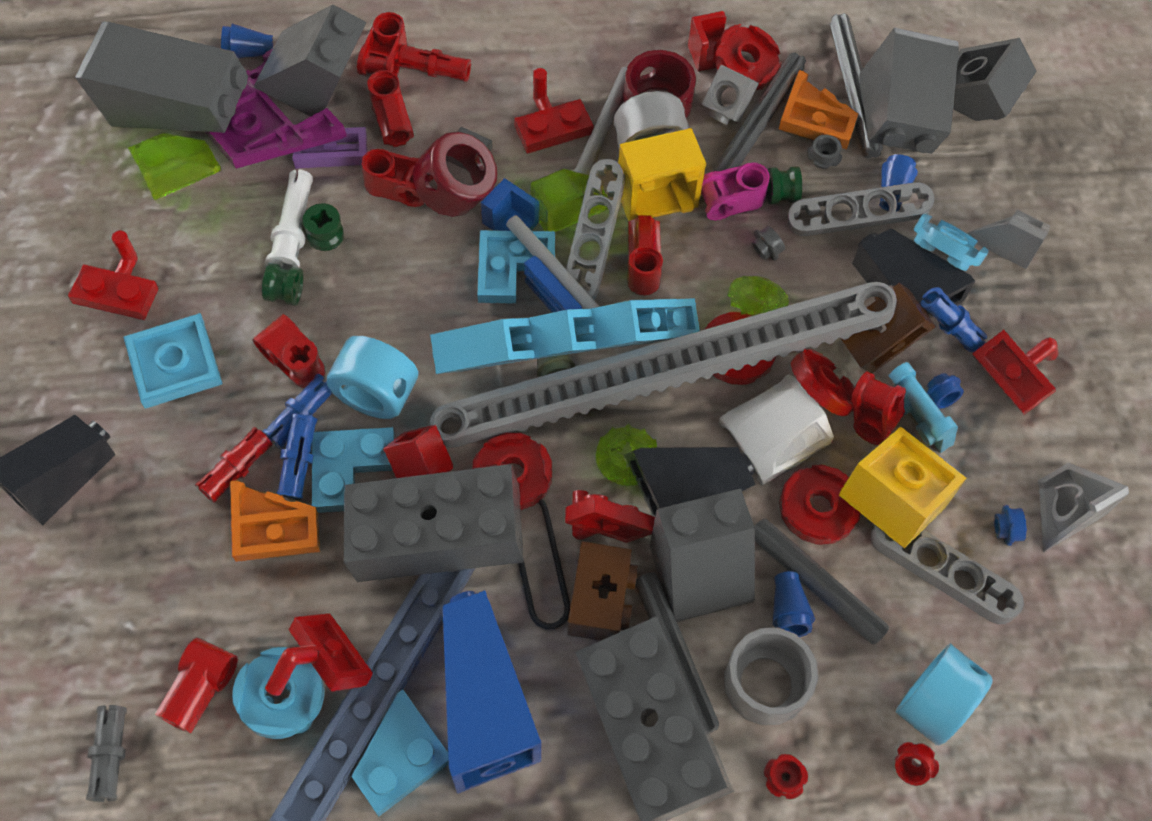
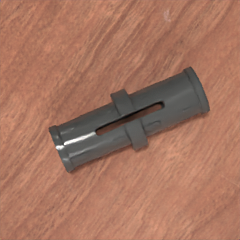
[86,705,127,802]

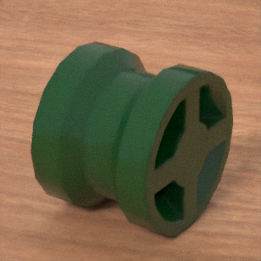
[767,166,802,205]
[303,203,344,251]
[262,263,304,306]

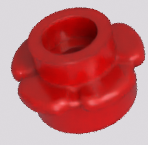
[895,742,939,786]
[764,754,808,799]

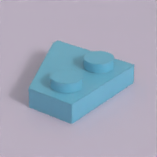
[351,689,449,817]

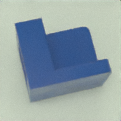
[481,178,539,231]

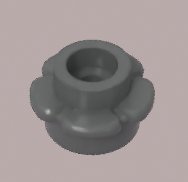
[807,135,842,169]
[752,226,785,261]

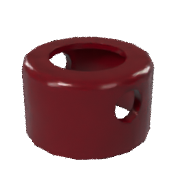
[623,49,696,119]
[413,131,497,217]

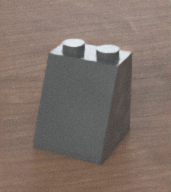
[254,4,366,116]
[859,28,959,154]
[649,488,755,622]

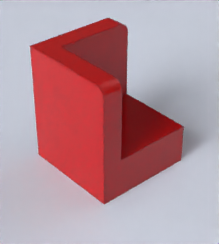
[688,11,727,72]
[383,424,453,478]

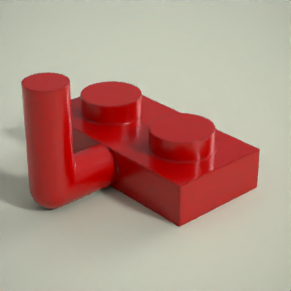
[514,68,594,154]
[68,230,159,321]
[972,329,1059,415]
[565,490,655,543]
[265,613,373,696]

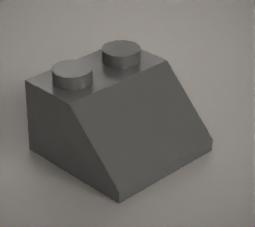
[953,38,1037,121]

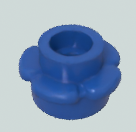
[927,373,964,409]
[994,505,1027,546]

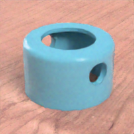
[327,336,419,419]
[896,643,993,746]

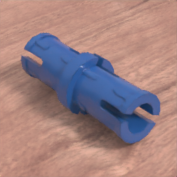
[920,287,987,352]
[262,373,333,449]
[276,414,318,499]

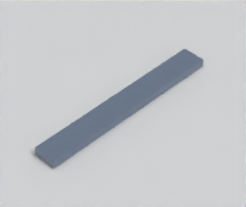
[270,568,475,821]

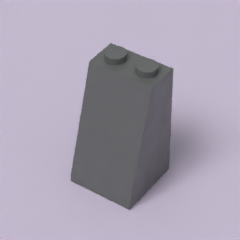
[75,22,249,133]

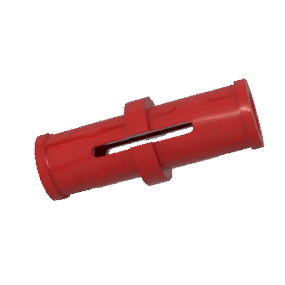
[398,44,472,82]
[195,427,273,503]

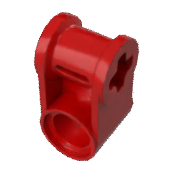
[357,12,408,77]
[361,148,434,207]
[252,314,326,388]
[851,371,906,445]

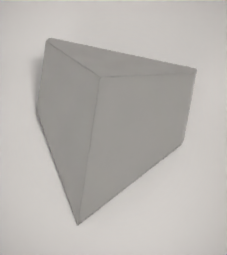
[967,209,1050,269]
[1038,463,1129,553]

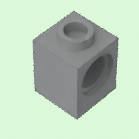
[702,65,759,124]

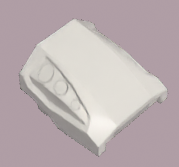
[719,374,834,486]

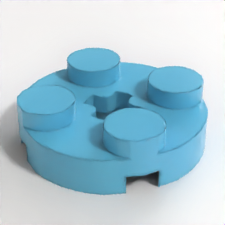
[914,214,989,271]
[232,647,325,739]

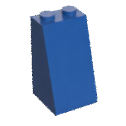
[443,591,541,794]

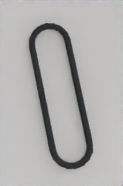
[518,499,570,629]

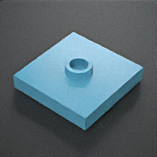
[123,313,223,409]

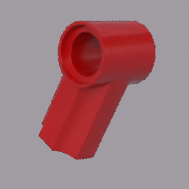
[367,70,414,147]
[627,215,663,296]
[154,637,238,734]

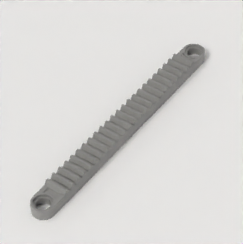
[430,282,897,448]

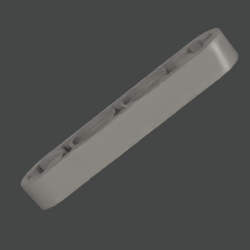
[566,159,625,300]
[788,182,934,236]
[871,525,1024,624]

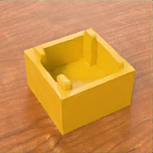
[618,128,706,221]
[839,426,967,549]

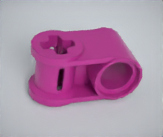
[701,162,770,221]

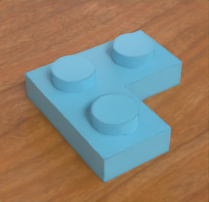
[477,230,555,303]
[312,427,395,513]

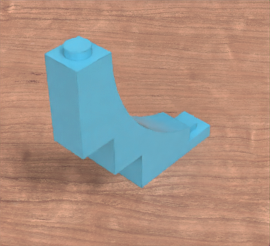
[430,298,700,374]

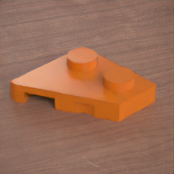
[779,70,858,150]
[230,481,320,562]

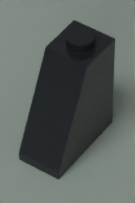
[852,228,975,318]
[0,415,116,526]
[624,447,756,517]

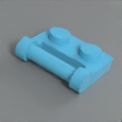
[889,362,958,453]

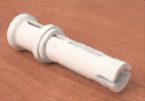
[265,169,313,270]

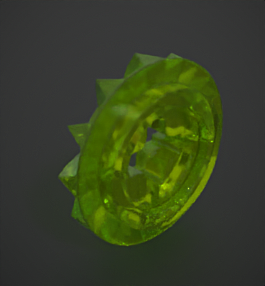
[727,276,789,316]
[596,423,658,486]

